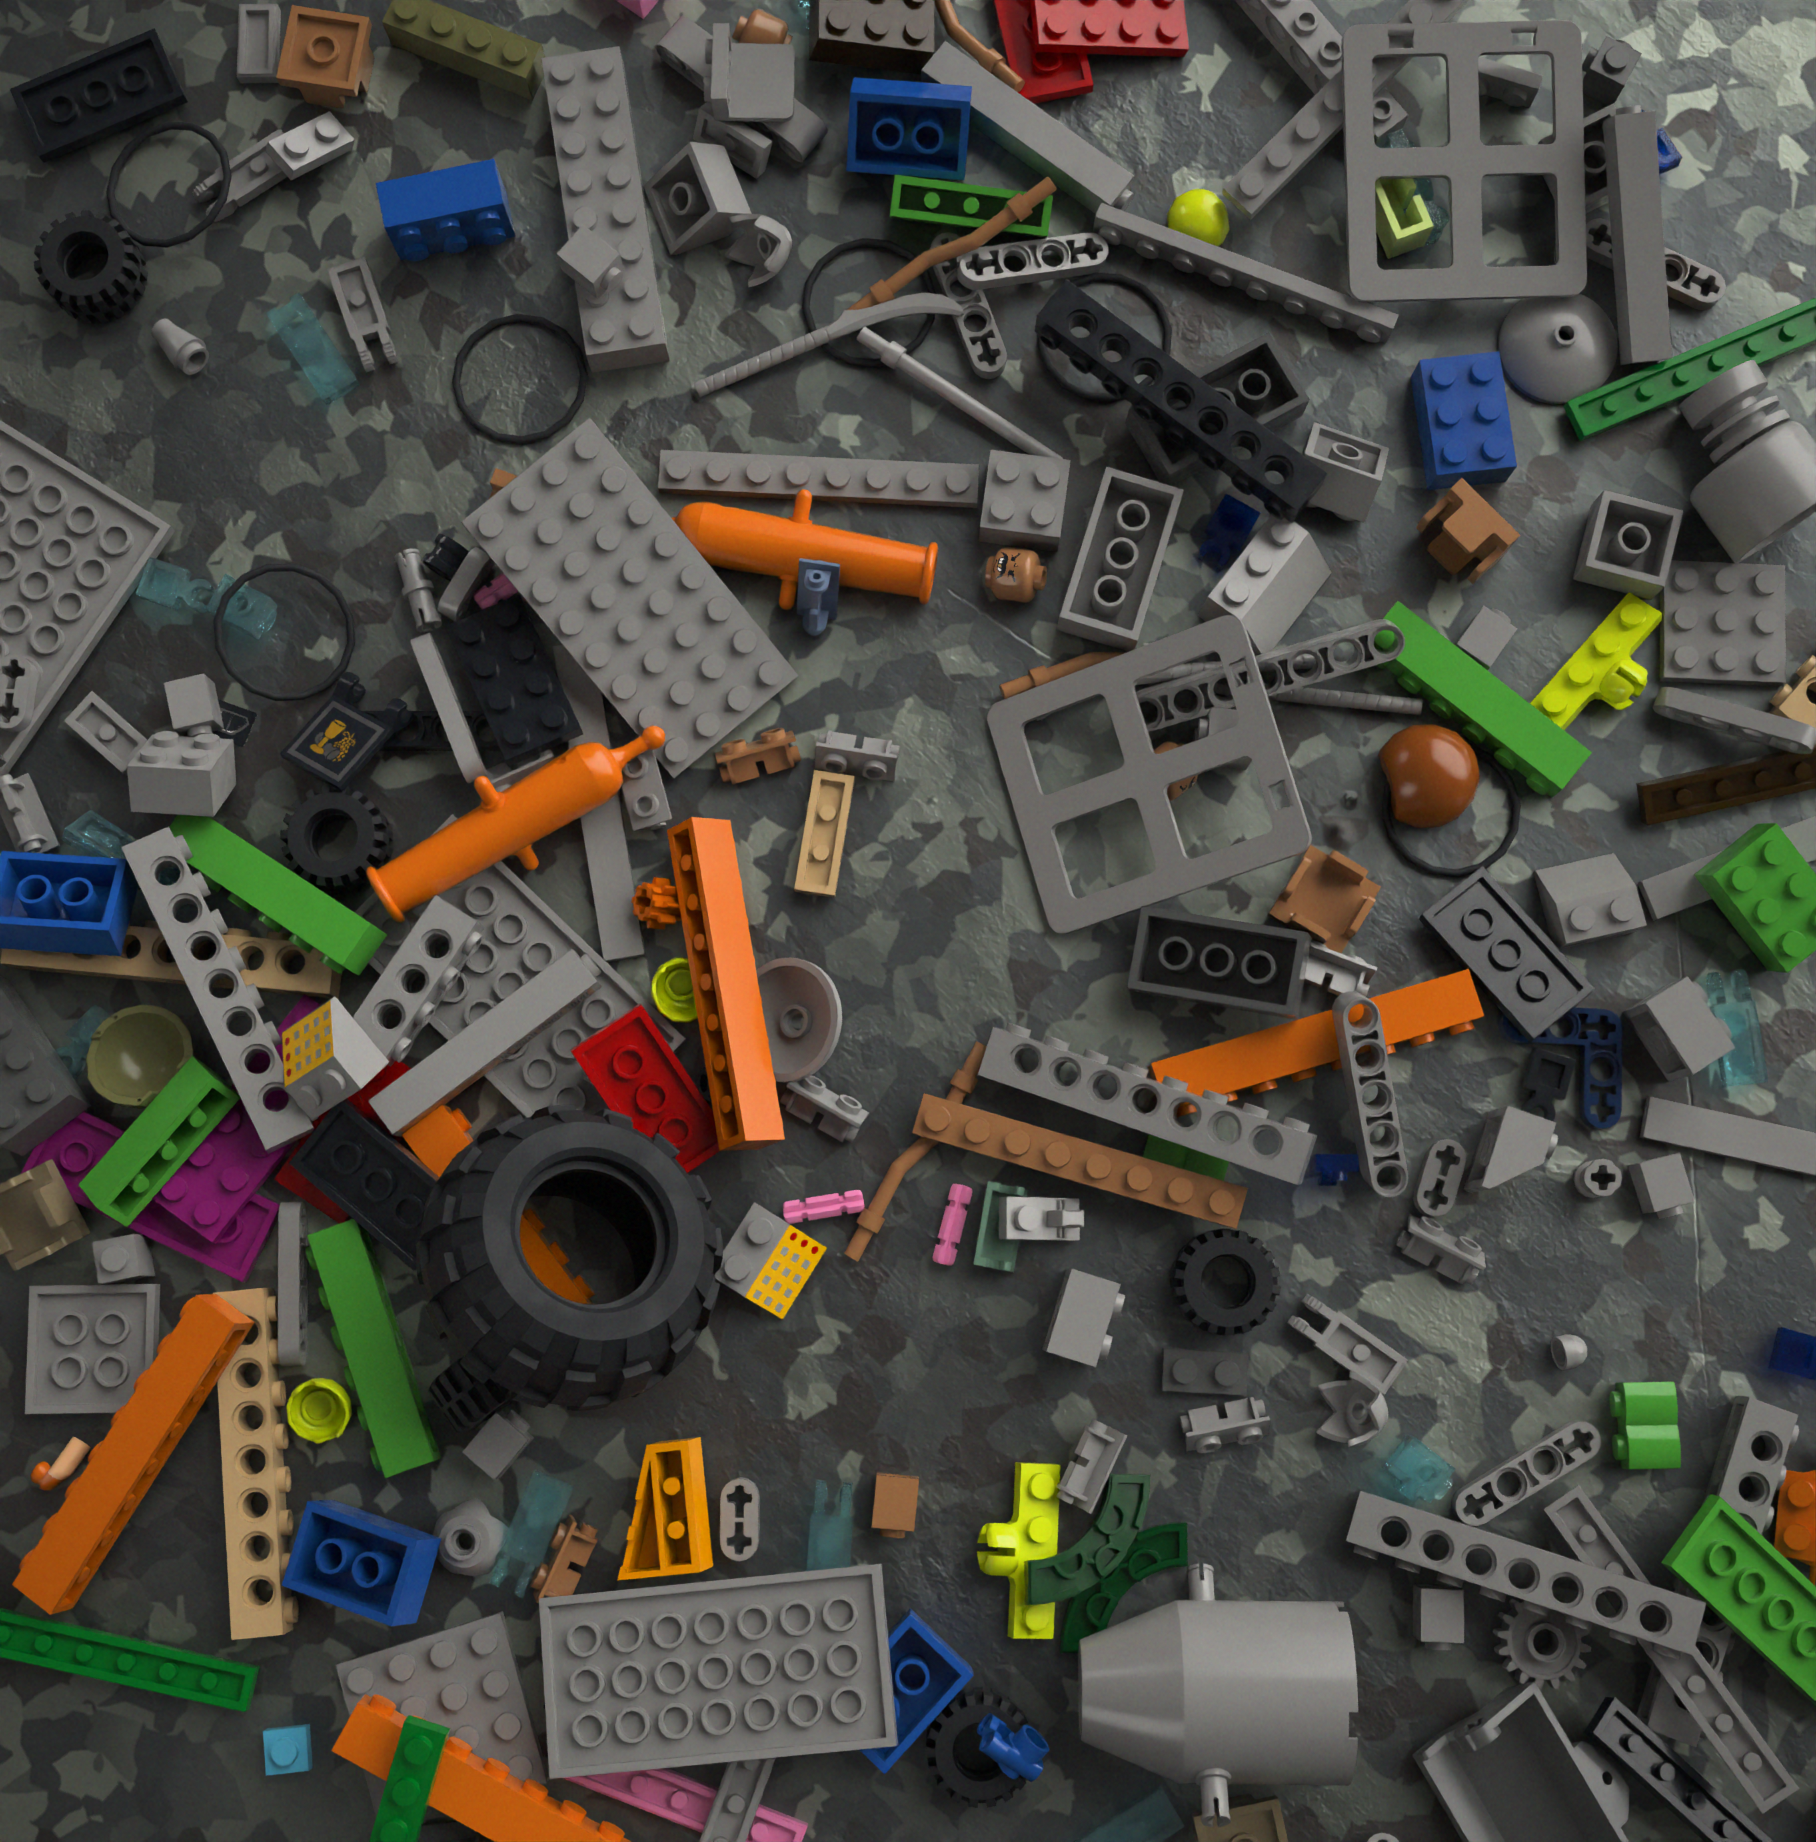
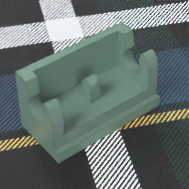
[973,1181,1028,1273]

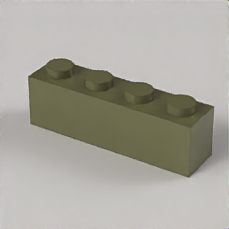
[382,0,545,100]

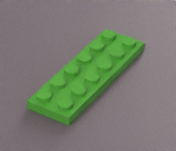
[1661,1494,1816,1707]

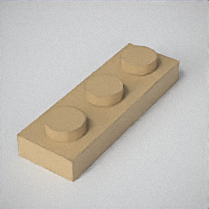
[794,770,855,898]

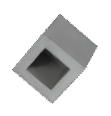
[556,225,624,299]
[1455,606,1517,670]
[164,673,224,737]
[1628,1152,1695,1219]
[92,1234,155,1284]
[462,1410,534,1480]
[1412,1584,1464,1650]

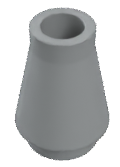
[151,319,209,375]

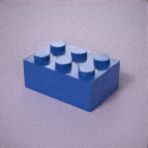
[846,77,972,180]
[376,159,516,261]
[1411,351,1517,490]
[0,851,138,956]
[282,1500,442,1627]
[860,1608,974,1774]

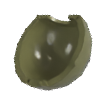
[86,1004,194,1109]

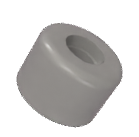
[1690,421,1816,564]

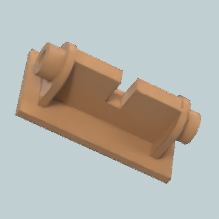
[715,728,801,785]
[530,1514,598,1603]

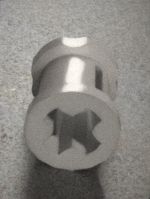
[1573,1159,1622,1198]

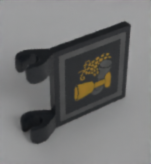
[280,672,413,792]

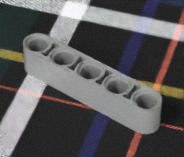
[655,16,828,162]
[1332,991,1408,1197]

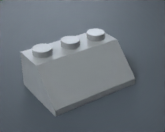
[1198,515,1332,656]

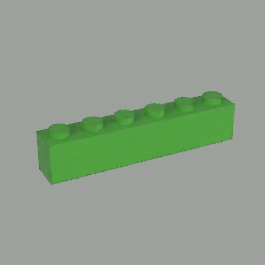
[1374,601,1592,797]
[169,815,387,976]
[306,1219,441,1478]

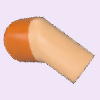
[30,1437,90,1490]

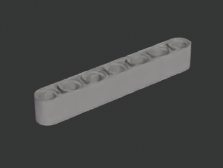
[1136,619,1405,731]

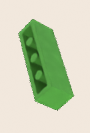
[890,175,1053,238]
[79,1055,241,1227]

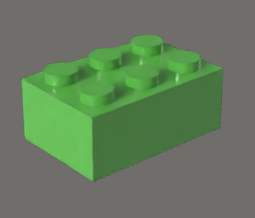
[1694,823,1816,973]

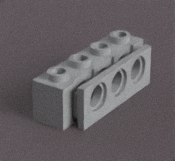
[353,895,485,1067]

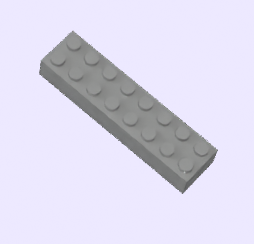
[541,46,670,373]

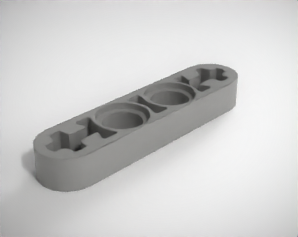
[1586,218,1726,310]
[930,232,1007,379]
[957,233,1109,290]
[410,632,487,783]
[1653,687,1816,754]
[278,1201,308,1367]
[1451,1421,1601,1526]

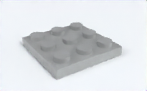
[1660,560,1786,686]
[25,1284,160,1414]

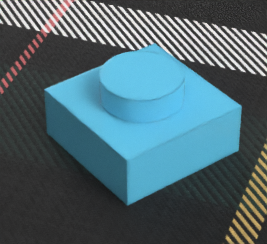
[263,1724,313,1776]

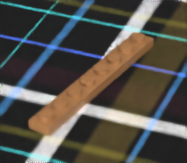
[912,1093,1248,1229]

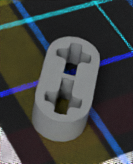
[438,547,495,622]
[0,653,38,733]
[1413,1139,1466,1217]
[720,1477,760,1561]

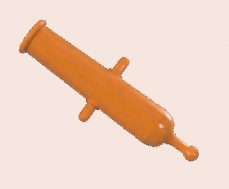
[672,489,938,610]
[366,725,665,924]

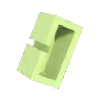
[1375,178,1434,259]

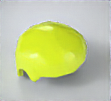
[1167,189,1229,246]
[651,957,698,1023]
[286,1378,352,1444]

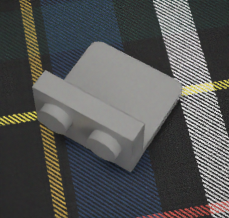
[704,23,795,122]

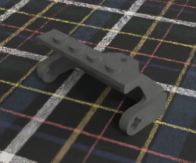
[1413,1681,1629,1842]

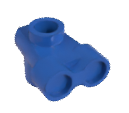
[977,1713,1049,1782]

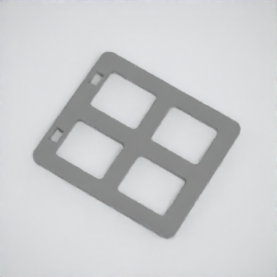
[1341,20,1587,303]
[987,615,1312,934]

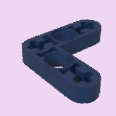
[1498,1007,1622,1130]

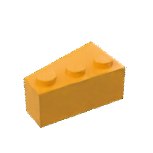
[617,1437,713,1581]

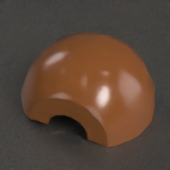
[1378,724,1480,828]

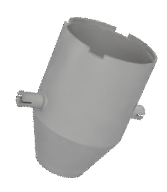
[1078,1563,1358,1827]

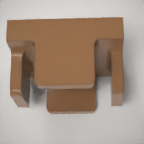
[276,5,374,108]
[1416,478,1520,584]
[1267,845,1381,953]

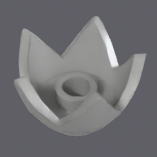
[725,213,792,287]
[1316,1370,1388,1448]
[433,1498,510,1576]

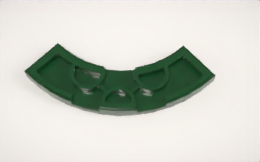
[1024,1474,1151,1605]
[1059,1521,1188,1653]

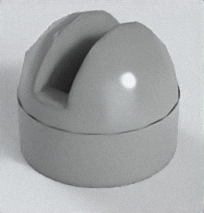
[1551,1334,1587,1370]

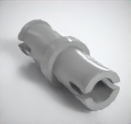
[394,549,442,632]

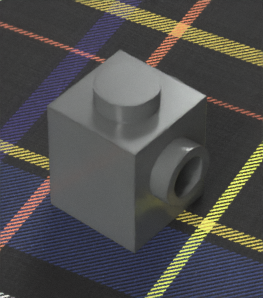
[1582,36,1642,106]

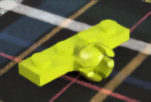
[1530,592,1662,730]
[977,1462,1061,1639]

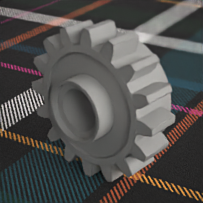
[1493,1597,1591,1690]

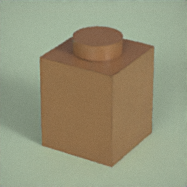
[871,1472,919,1538]

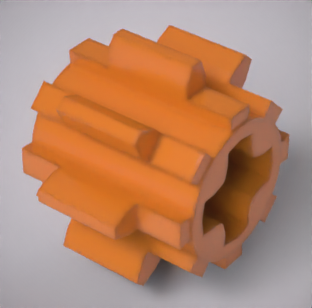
[631,877,681,930]

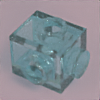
[1382,1435,1455,1503]

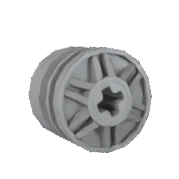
[1679,360,1791,466]

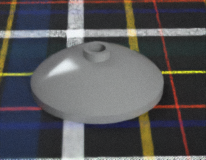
[1497,293,1618,405]
[756,957,842,1082]

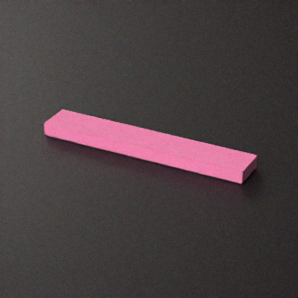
[563,1768,808,1842]

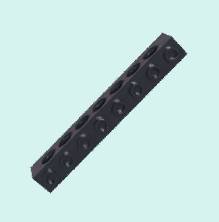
[1035,279,1328,523]

